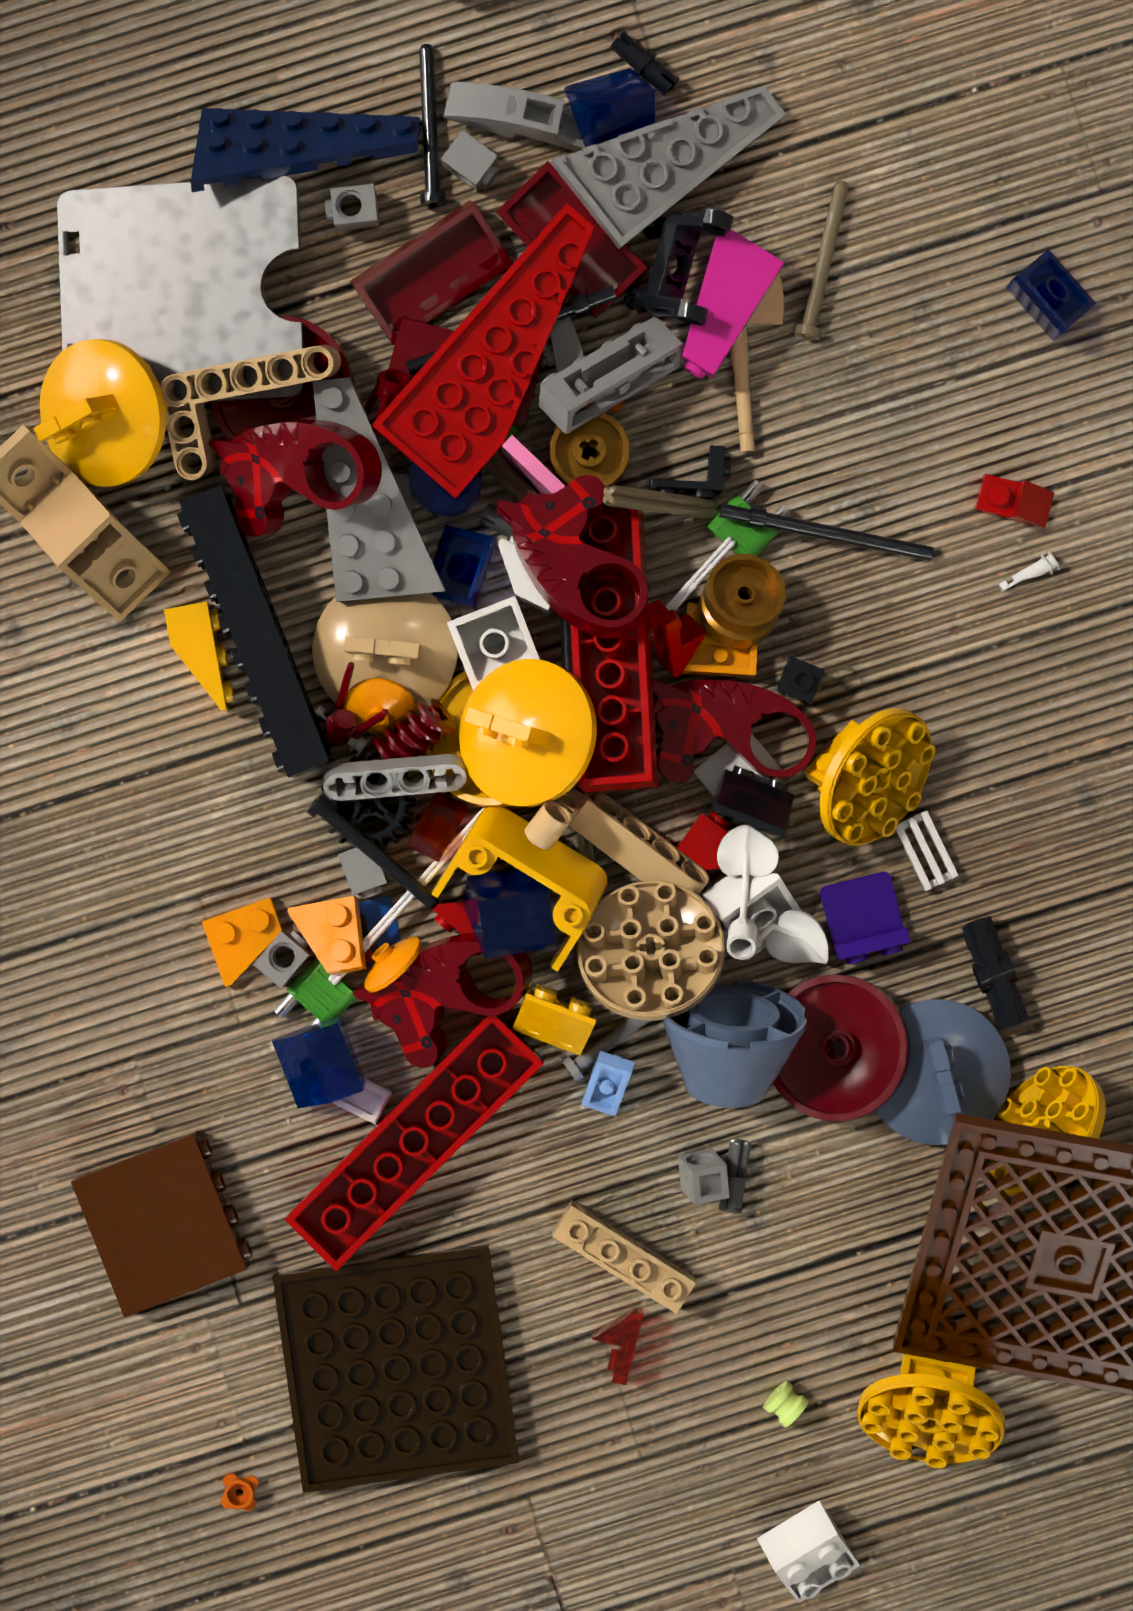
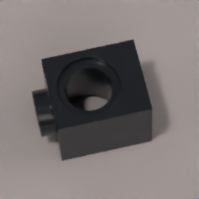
[775,656,825,705]

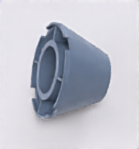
[662,979,807,1108]

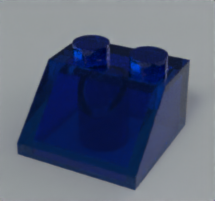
[464,869,557,959]
[272,1015,366,1108]

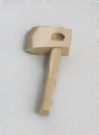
[730,274,784,453]

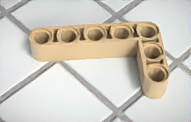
[160,345,341,480]
[525,781,709,895]

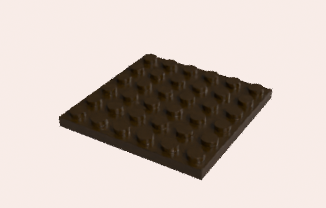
[272,1244,519,1493]

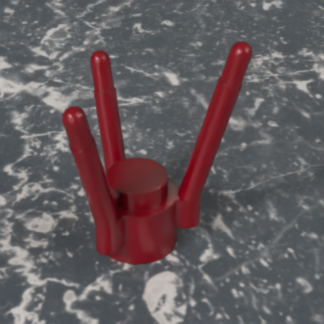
[364,369,410,437]
[322,662,389,745]

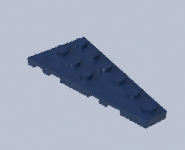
[191,108,420,192]

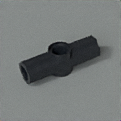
[960,916,1029,1029]

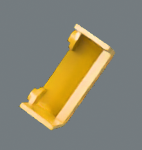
[432,807,607,972]

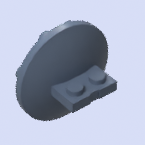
[876,999,1011,1145]

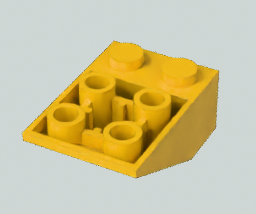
[512,983,596,1056]

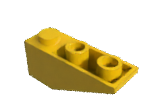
[164,602,235,711]

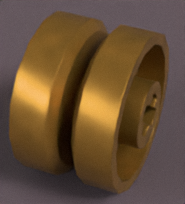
[550,410,629,487]
[698,554,786,648]

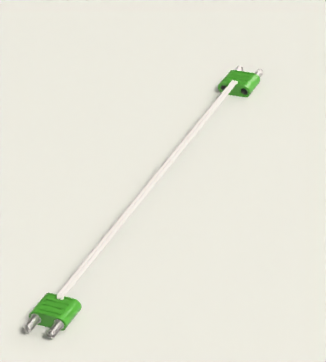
[274,480,791,1042]

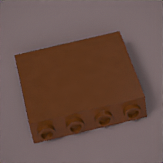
[71,1130,253,1318]

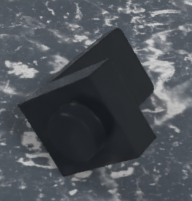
[649,445,731,499]

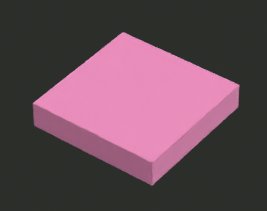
[501,435,565,494]

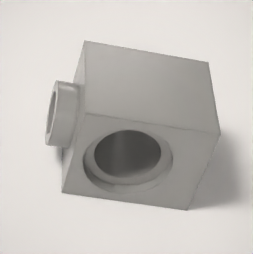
[441,130,500,192]
[325,184,380,231]
[338,841,389,899]
[253,930,312,988]
[678,1149,729,1205]

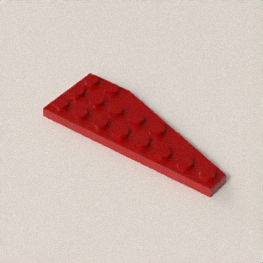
[372,203,595,500]

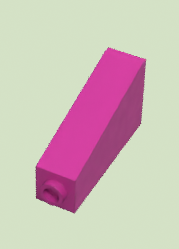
[681,229,784,380]

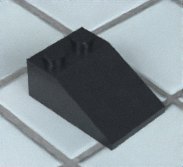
[709,765,794,837]

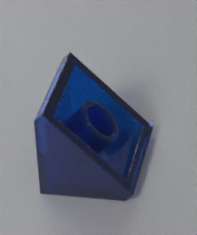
[564,68,655,147]
[1006,249,1096,341]
[431,525,499,611]

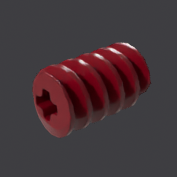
[374,698,456,759]

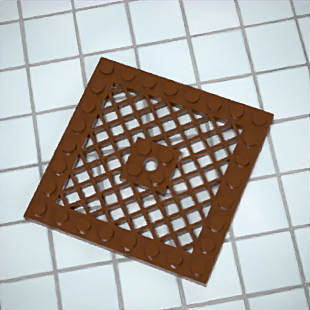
[893,1113,1133,1395]

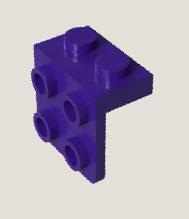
[820,871,911,964]

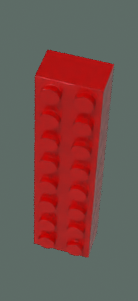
[571,504,658,793]
[284,1015,544,1271]

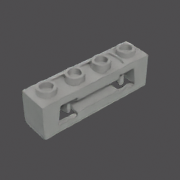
[539,316,683,434]

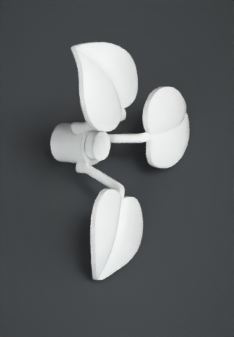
[717,825,829,964]

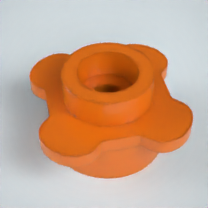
[221,1473,259,1511]

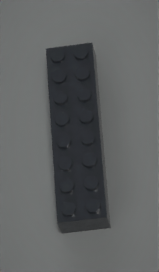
[177,486,334,778]

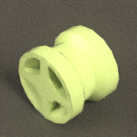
[763,1381,809,1428]

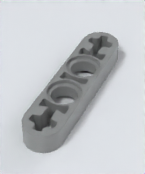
[323,754,467,801]

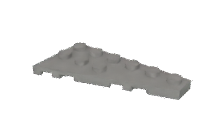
[550,85,786,249]
[312,377,447,602]

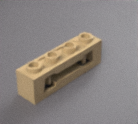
[552,1200,696,1314]

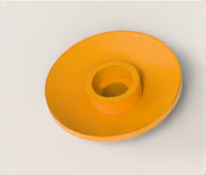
[344,678,416,735]
[364,936,422,993]

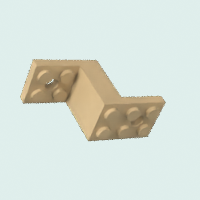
[0,424,171,622]

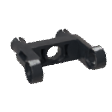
[624,208,734,326]

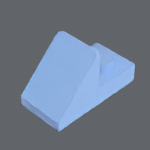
[581,1051,635,1116]

